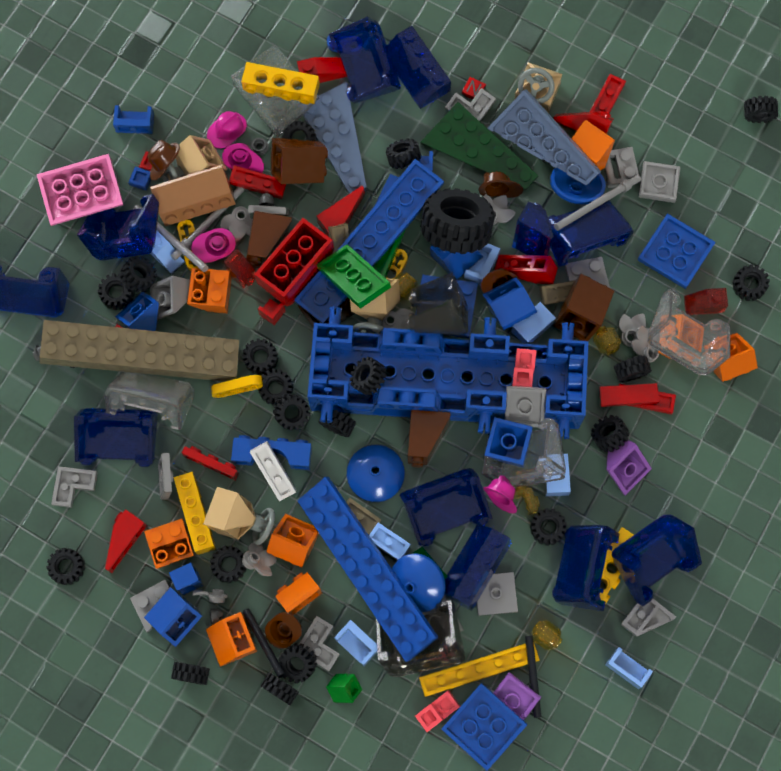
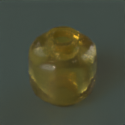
[395,272,418,300]
[593,326,621,355]
[531,620,562,650]

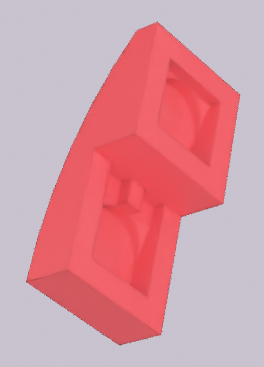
[512,348,537,387]
[415,690,461,732]

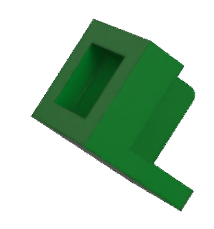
[326,674,362,703]

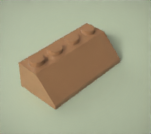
[150,164,236,226]

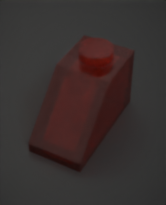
[224,249,256,289]
[684,288,728,315]

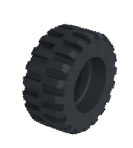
[420,188,495,254]

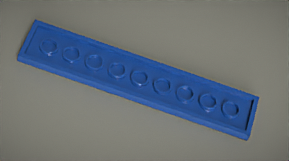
[294,159,444,324]
[298,477,438,662]

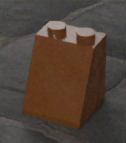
[271,138,328,184]
[245,211,292,268]
[553,274,614,341]
[408,410,450,468]

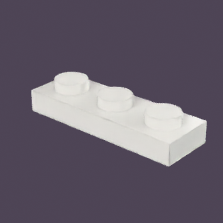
[250,441,297,501]

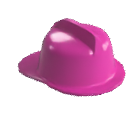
[207,111,247,149]
[222,143,264,173]
[191,228,236,263]
[483,475,517,514]

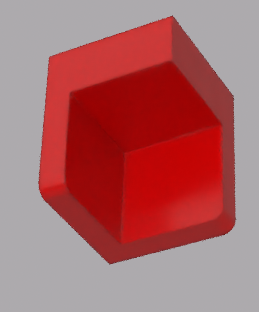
[258,299,286,326]

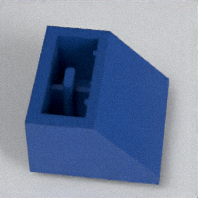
[483,277,537,330]
[144,587,202,647]

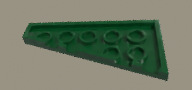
[420,102,539,190]

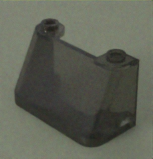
[407,272,468,335]
[376,600,465,677]

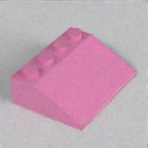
[37,154,123,226]

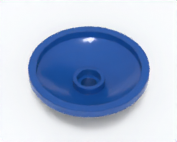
[550,168,606,205]
[347,445,405,502]
[392,553,445,612]

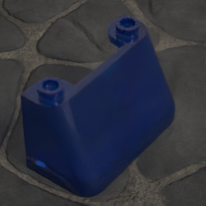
[329,16,401,103]
[77,194,159,260]
[541,200,634,267]
[0,264,70,317]
[74,408,157,467]
[400,468,493,546]
[612,515,702,606]
[552,525,620,611]

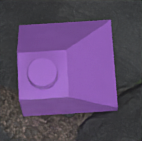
[606,440,652,496]

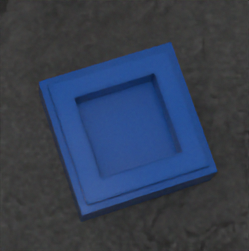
[128,167,151,191]

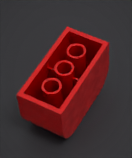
[254,218,334,307]

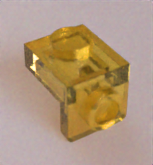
[514,486,540,515]

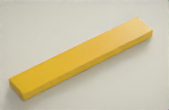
[419,643,540,697]

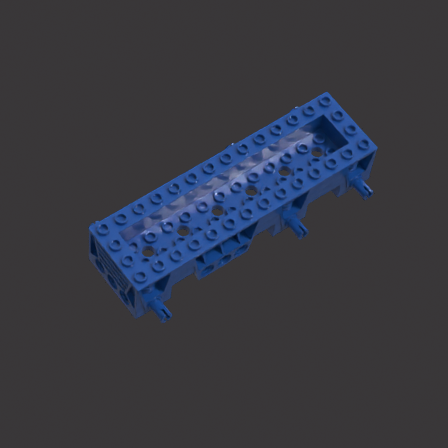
[307,307,589,439]

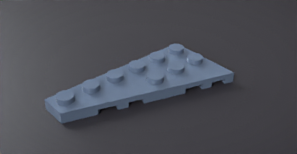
[299,82,367,194]
[487,89,601,185]

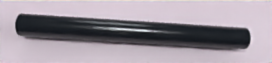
[242,608,285,678]
[525,635,542,718]

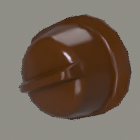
[148,140,180,181]
[478,171,523,198]
[481,268,520,293]
[265,612,302,649]

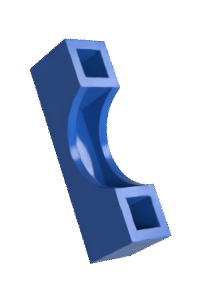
[231,435,312,470]

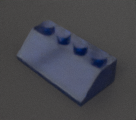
[382,26,451,109]
[512,201,554,256]
[444,524,512,611]

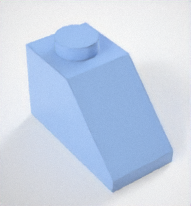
[142,230,185,275]

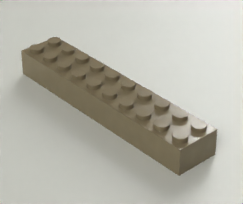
[40,320,239,382]

